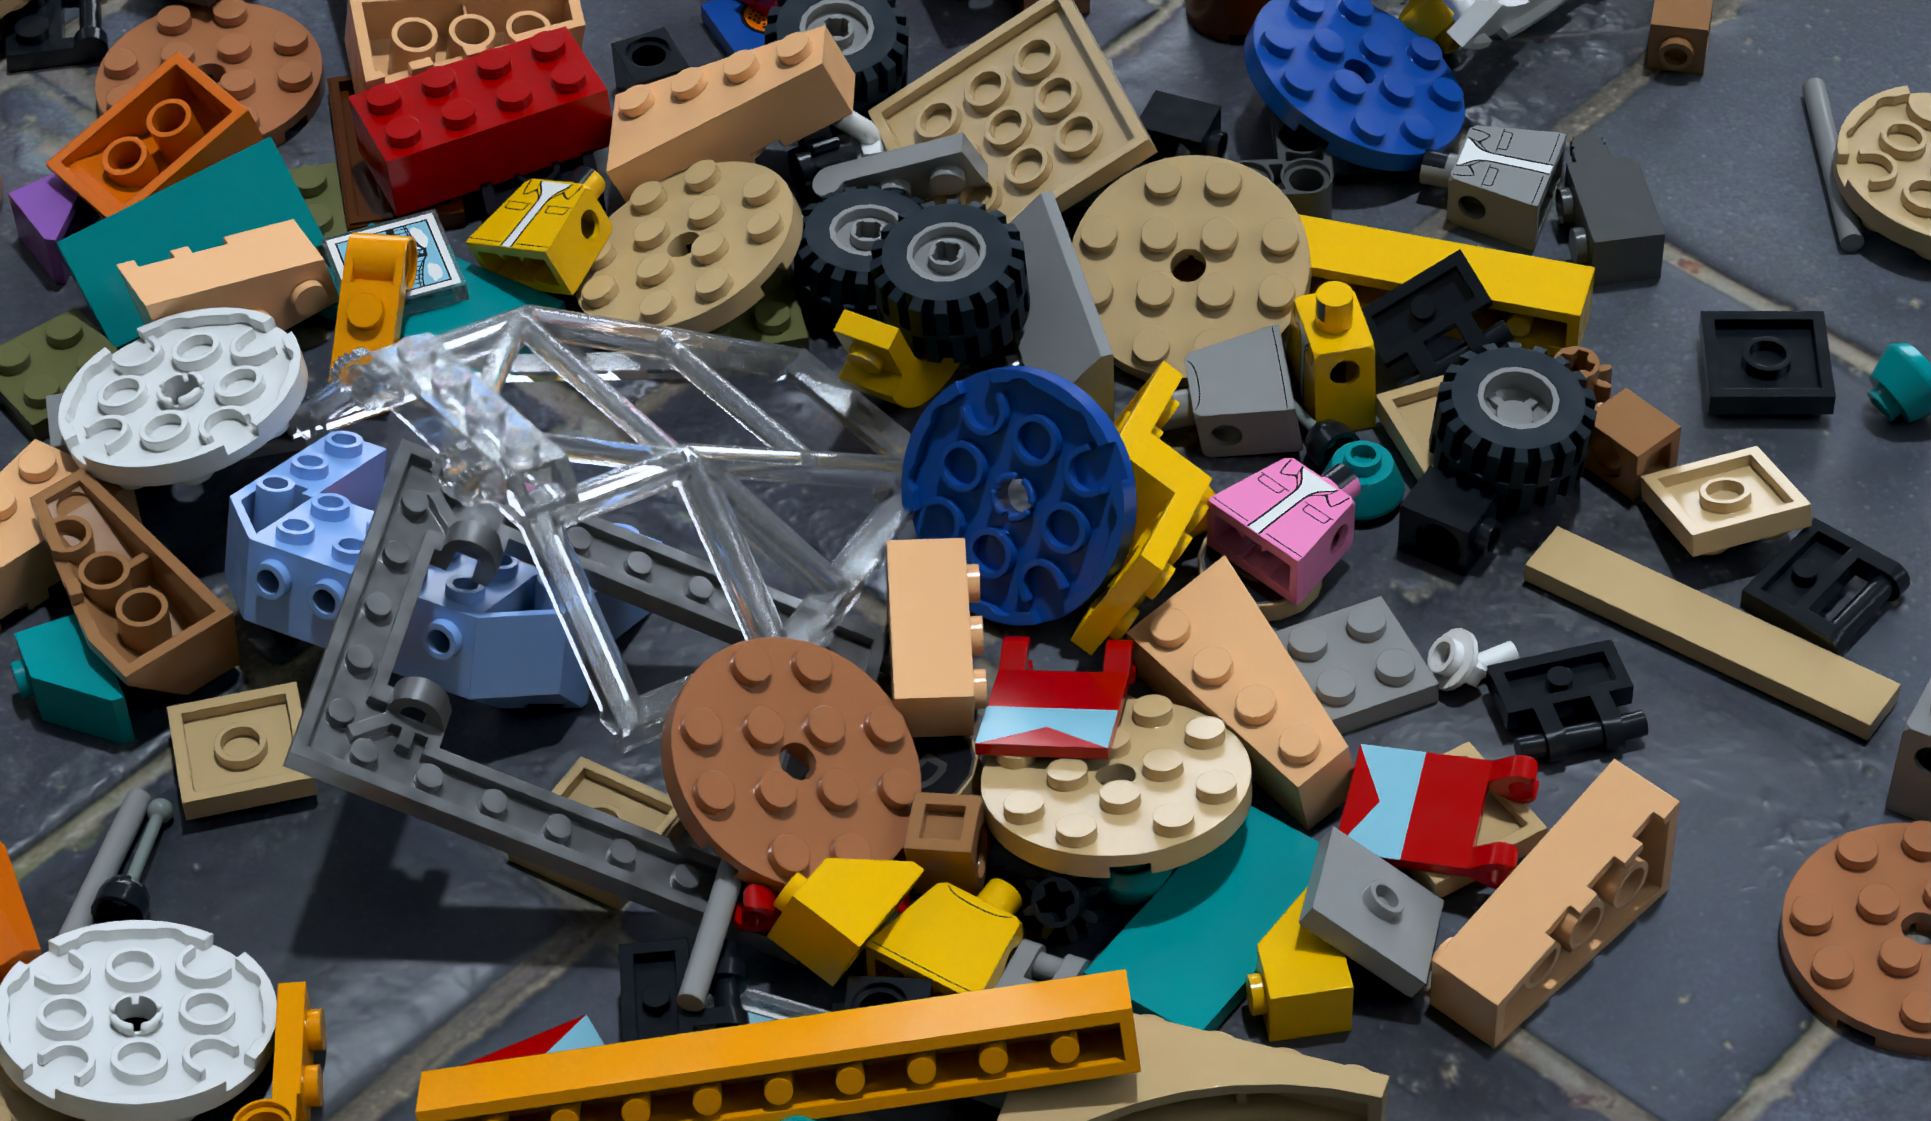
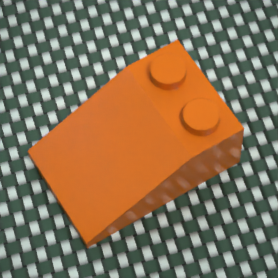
[45,51,264,219]

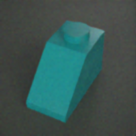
[9,614,135,744]

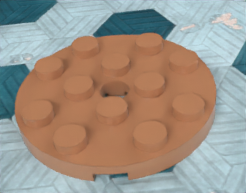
[95,0,325,147]
[661,637,921,894]
[1779,821,1931,1056]

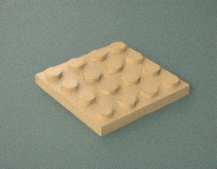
[868,0,1158,224]

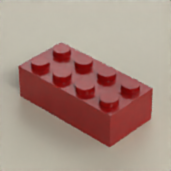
[348,26,612,217]

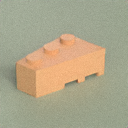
[116,219,339,331]
[886,538,987,738]

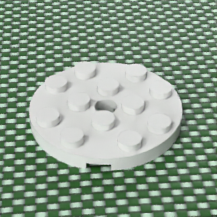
[58,307,308,490]
[0,920,277,1121]

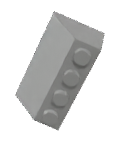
[994,191,1114,423]

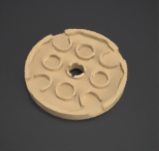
[1832,85,1931,260]
[1072,155,1312,387]
[575,159,803,347]
[981,694,1252,878]

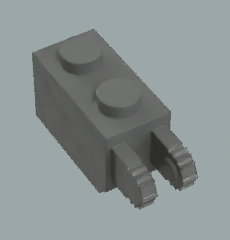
[1555,132,1665,286]

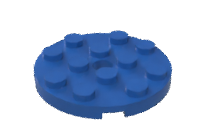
[1244,0,1465,171]
[901,366,1137,626]

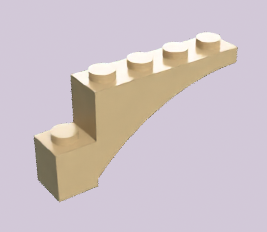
[997,1013,1390,1121]

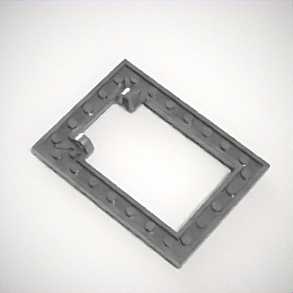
[283,438,888,965]

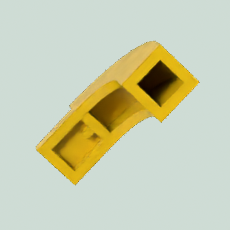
[833,309,960,408]

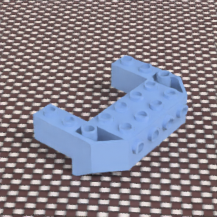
[224,431,662,708]

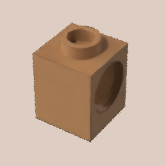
[1646,0,1714,75]
[1585,388,1681,501]
[903,792,992,896]

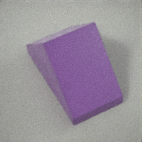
[8,174,99,284]

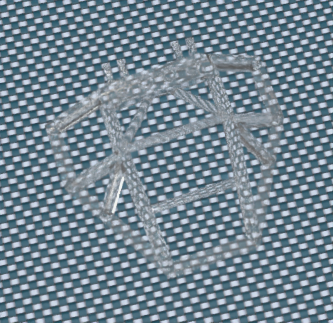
[287,305,915,753]

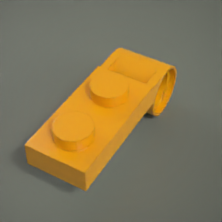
[326,232,418,409]
[232,981,326,1121]

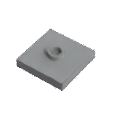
[1299,826,1444,998]

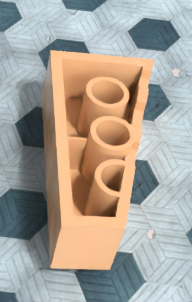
[606,25,855,202]

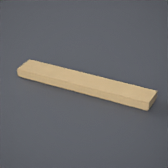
[1524,526,1901,741]

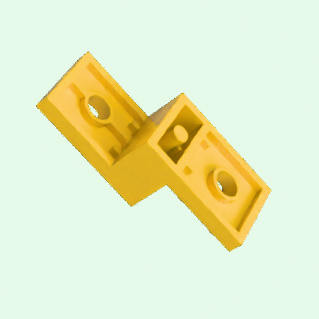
[1071,360,1213,656]

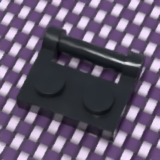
[5,0,108,73]
[1740,517,1910,657]

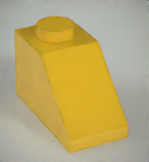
[767,858,924,987]
[1245,886,1354,1042]

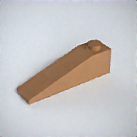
[30,468,240,695]

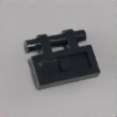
[1361,249,1515,388]
[1486,639,1649,764]
[619,938,750,1042]

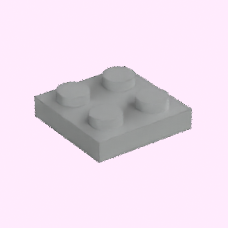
[1275,596,1439,734]

